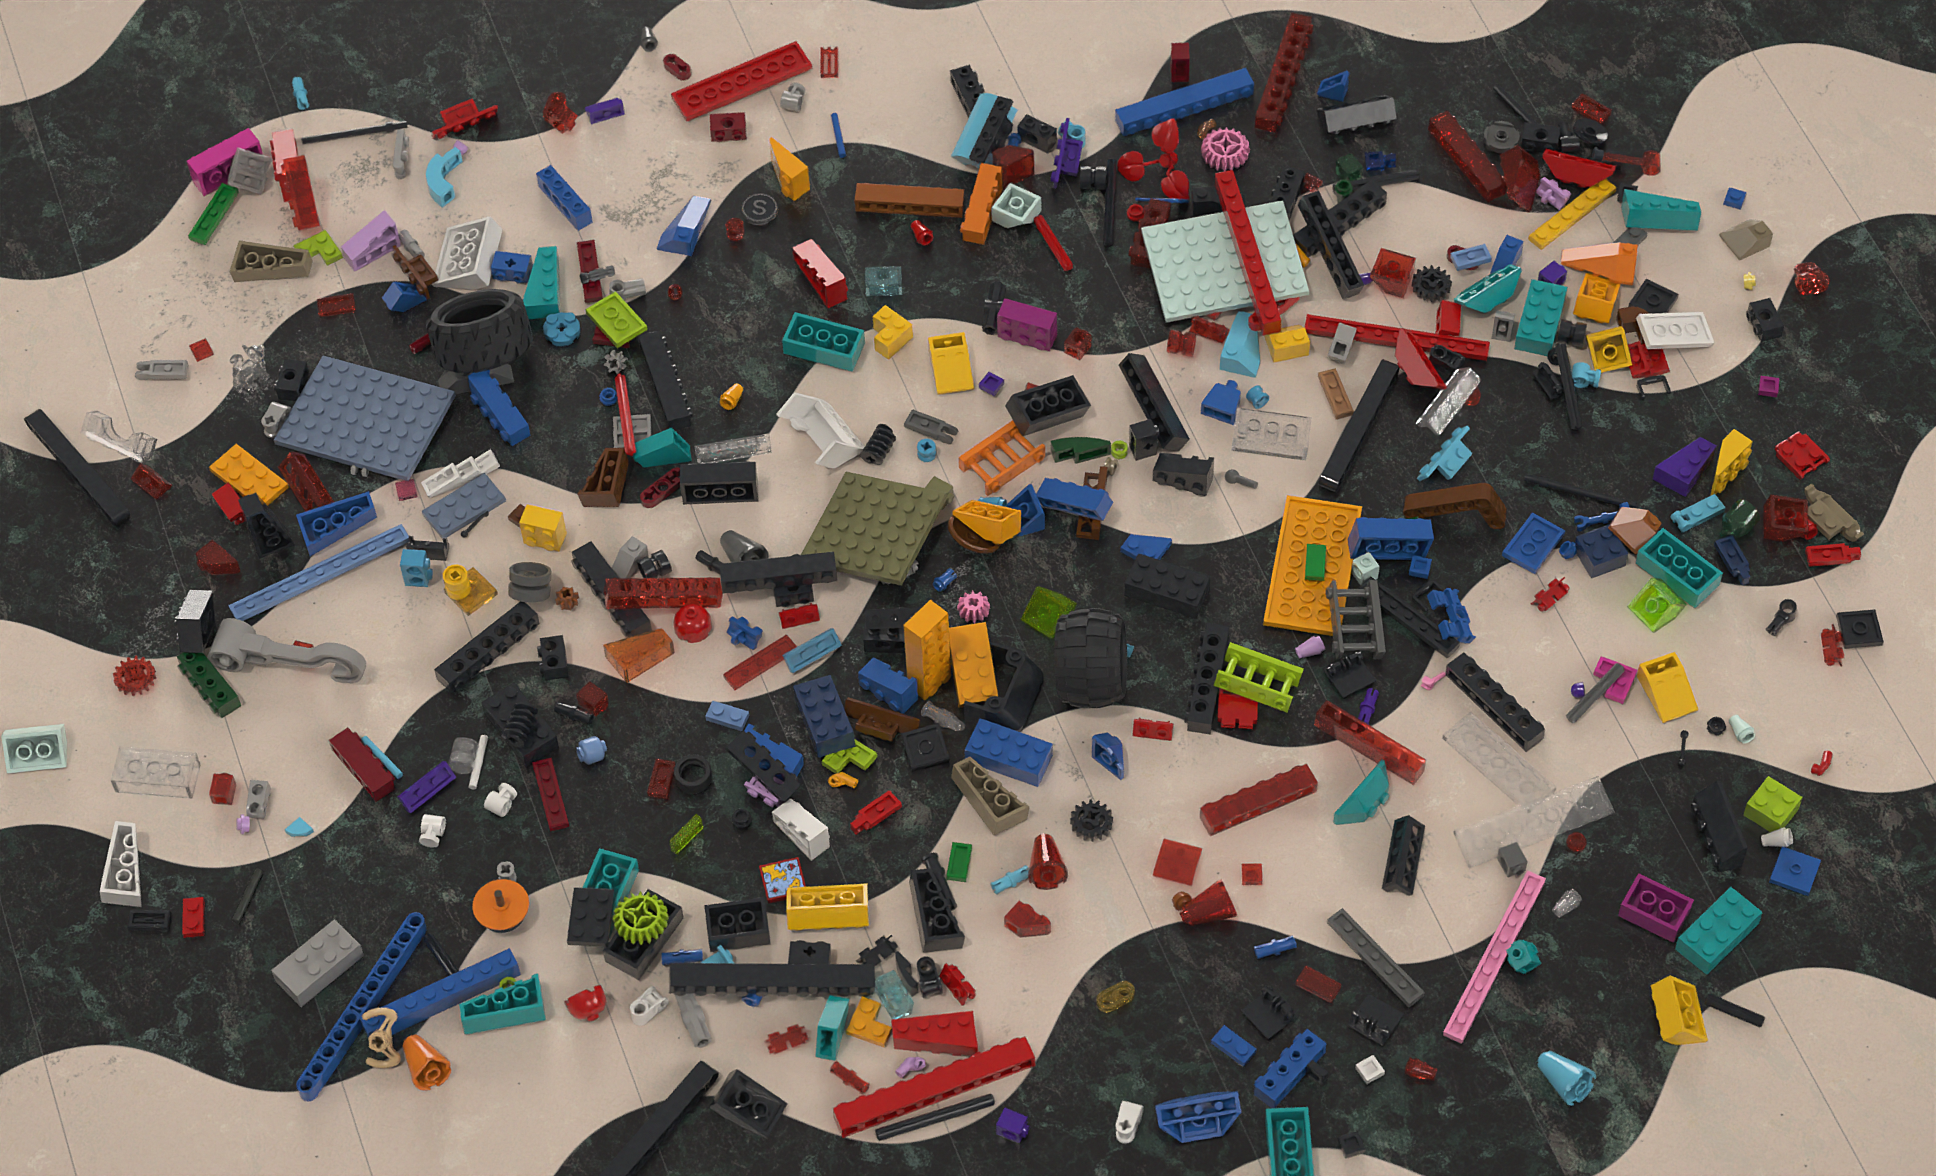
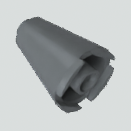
[720,530,769,562]

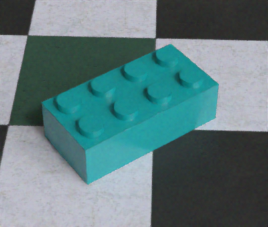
[1514,279,1568,356]
[782,312,865,372]
[1636,528,1723,608]
[582,848,639,938]
[1675,887,1762,975]
[1265,1107,1314,1176]

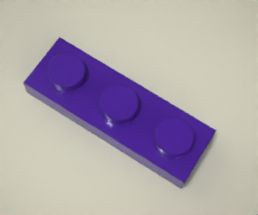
[398,761,456,813]

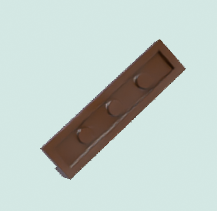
[1076,466,1108,540]

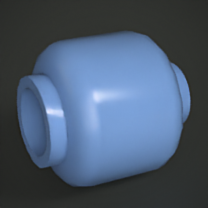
[576,736,607,764]

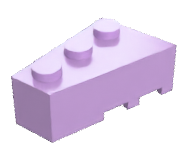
[341,210,401,271]

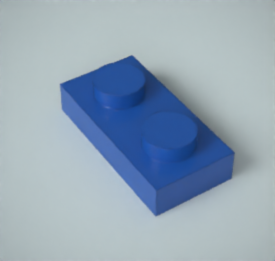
[1211,1025,1257,1067]

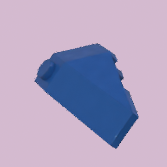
[657,196,711,256]

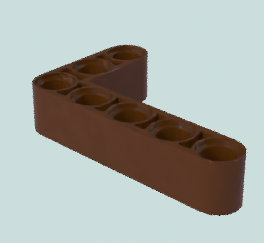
[1403,483,1507,529]

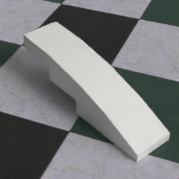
[421,450,500,498]

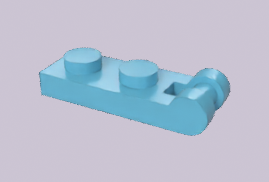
[1670,494,1726,532]

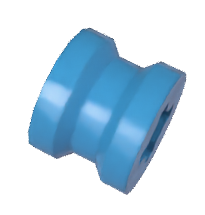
[1246,385,1270,409]
[917,439,936,462]

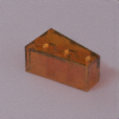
[603,628,675,683]

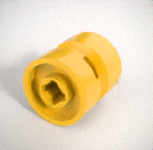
[443,564,471,600]

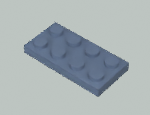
[422,473,506,539]

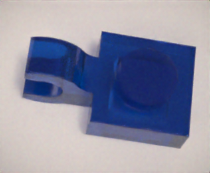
[1365,151,1396,171]

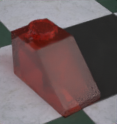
[195,540,240,575]

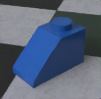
[1490,235,1524,274]
[382,282,427,312]

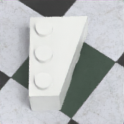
[772,798,830,861]

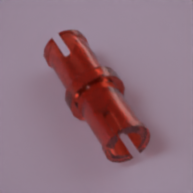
[830,1061,870,1095]

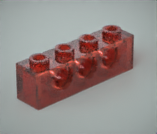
[1128,198,1171,269]

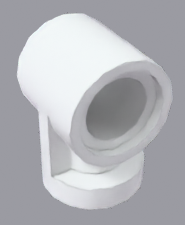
[484,783,517,817]
[419,814,446,847]

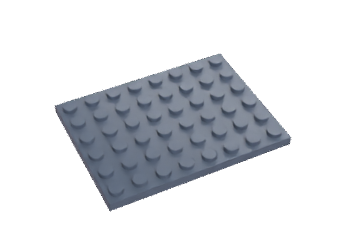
[274,356,456,481]

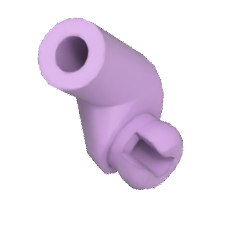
[895,1057,926,1078]

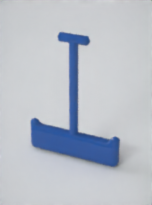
[1135,198,1189,204]

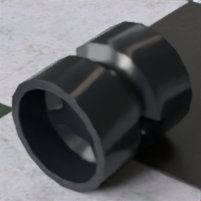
[1080,166,1106,190]
[1557,319,1587,347]
[637,550,672,583]

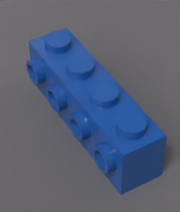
[1036,478,1113,521]
[1254,1029,1327,1108]

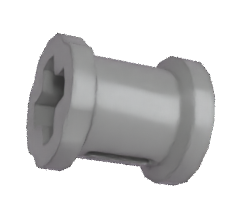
[497,861,517,882]

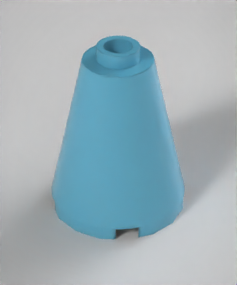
[1538,1051,1596,1106]

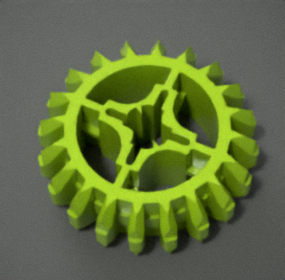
[613,891,669,945]

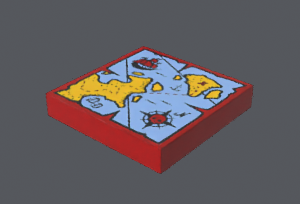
[759,857,806,903]

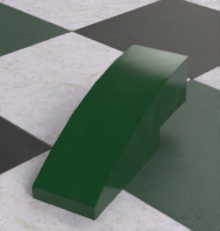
[1050,437,1111,464]

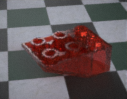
[1500,145,1540,212]

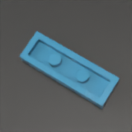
[782,628,842,673]

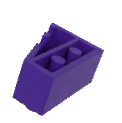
[1653,437,1717,497]

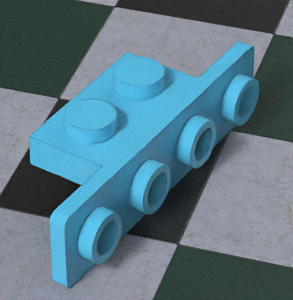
[1417,426,1472,481]

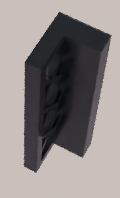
[1382,815,1425,896]

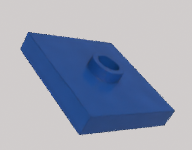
[1769,847,1821,896]

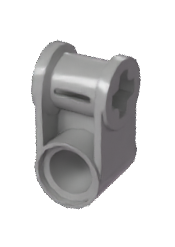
[261,402,292,438]

